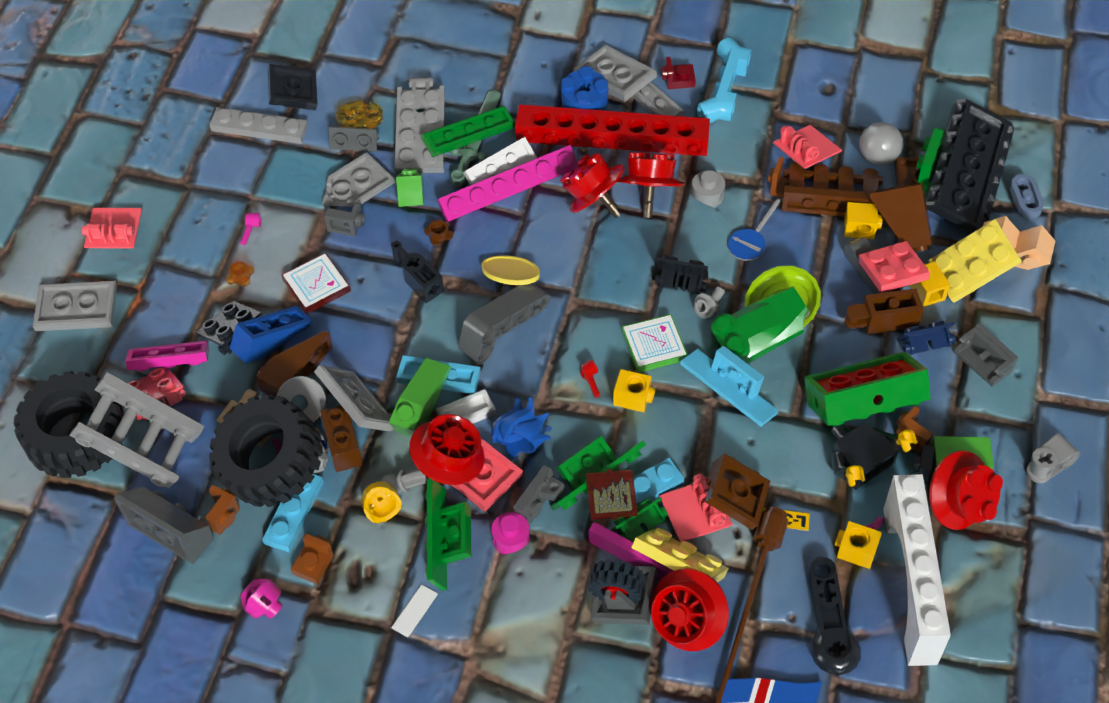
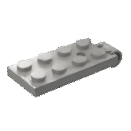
[395,77,445,174]

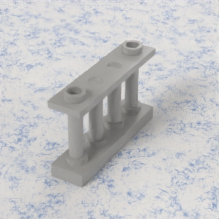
[70,372,204,488]

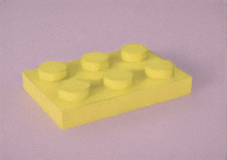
[928,219,1022,303]
[631,528,729,583]

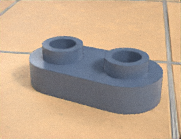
[1010,174,1044,219]

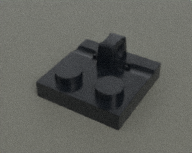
[268,64,318,110]

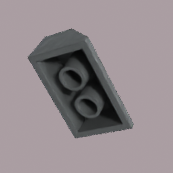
[114,487,214,565]

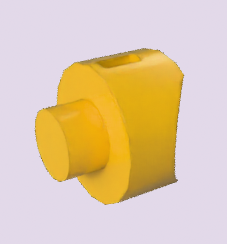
[361,481,402,523]

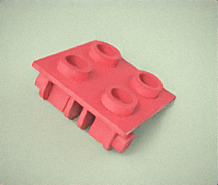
[773,125,842,169]
[82,208,142,248]
[128,367,186,421]
[659,474,733,543]

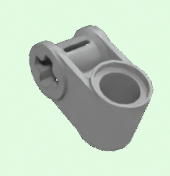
[1026,433,1081,483]

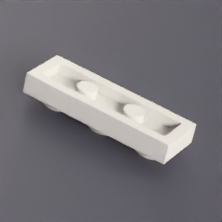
[463,137,537,186]

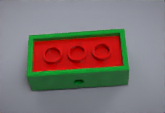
[804,351,931,426]

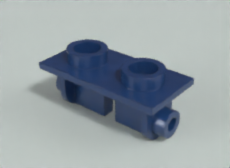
[897,320,956,355]

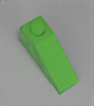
[389,357,451,437]

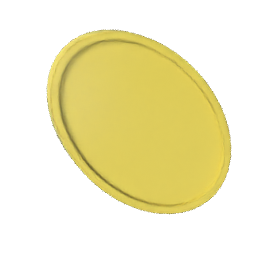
[481,256,540,285]

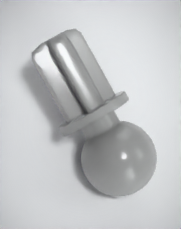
[380,469,429,492]

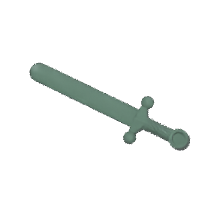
[450,90,501,187]

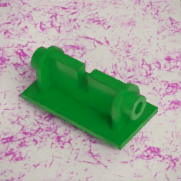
[611,497,668,542]

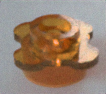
[226,262,255,287]

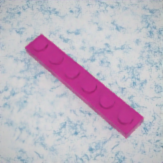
[437,145,579,223]

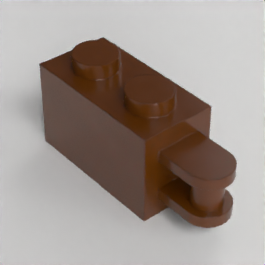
[844,288,924,335]

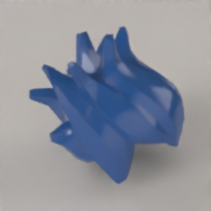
[491,397,552,460]

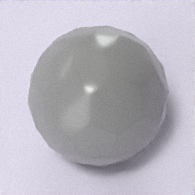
[859,122,903,165]

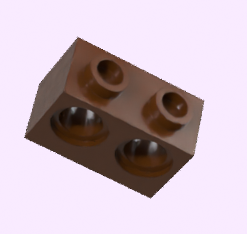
[320,405,362,472]

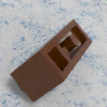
[256,331,333,398]

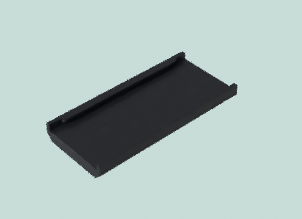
[925,99,1014,233]

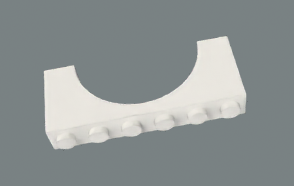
[883,474,951,666]

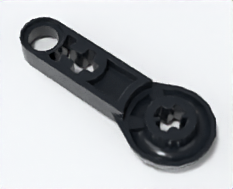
[809,556,861,675]

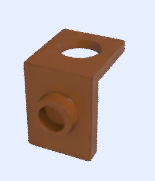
[768,156,805,199]

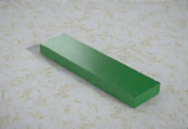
[421,106,516,157]

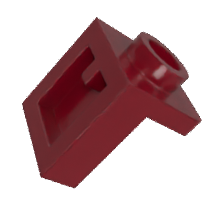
[661,57,696,89]

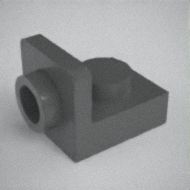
[324,203,365,237]

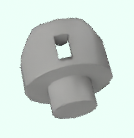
[691,170,725,207]

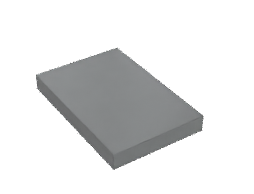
[574,45,657,102]
[33,281,118,331]
[314,365,393,432]

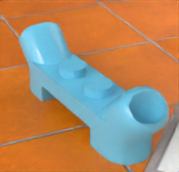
[697,38,752,123]

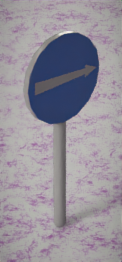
[728,199,781,261]

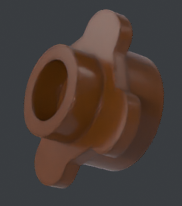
[424,220,453,245]

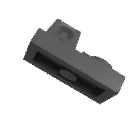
[513,465,566,525]

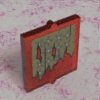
[586,469,638,520]

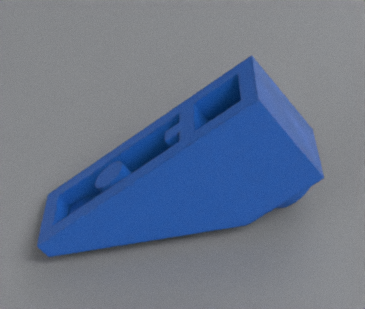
[230,306,313,364]

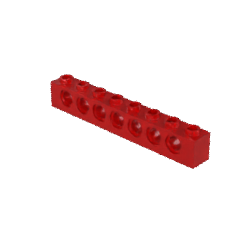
[515,104,710,156]

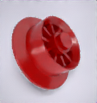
[409,414,485,485]
[651,568,729,651]

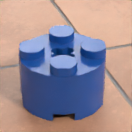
[561,66,609,111]

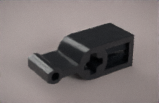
[391,240,444,303]

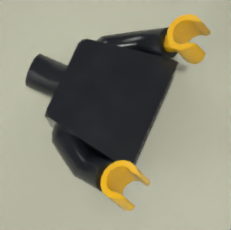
[831,423,918,490]

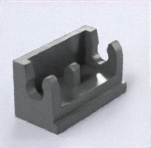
[954,323,1018,387]

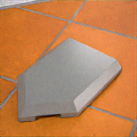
[322,152,396,207]

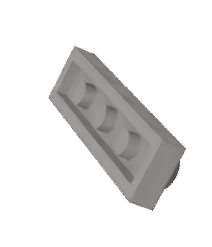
[209,107,309,144]

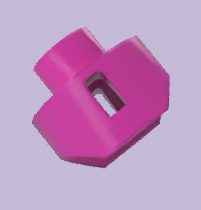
[491,512,530,554]
[240,579,282,619]

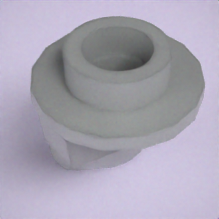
[693,287,725,319]

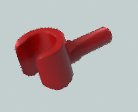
[580,360,600,398]

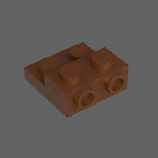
[705,453,770,530]

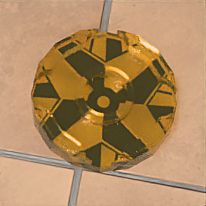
[335,101,383,129]

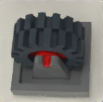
[588,559,659,625]

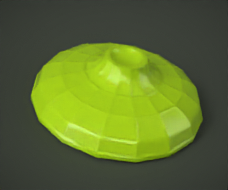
[745,266,821,328]

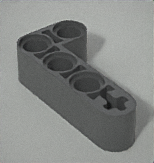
[458,283,550,364]

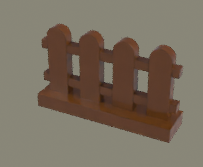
[782,162,883,216]

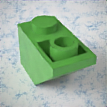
[396,168,424,207]

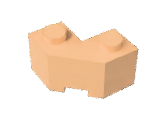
[983,216,1055,270]

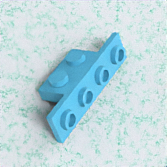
[680,346,779,427]

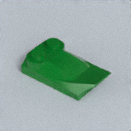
[710,286,808,364]

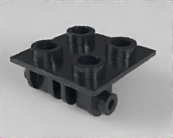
[655,255,709,294]
[195,301,262,355]

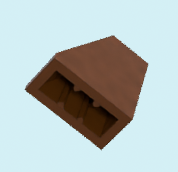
[870,182,933,252]

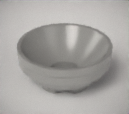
[276,376,326,422]

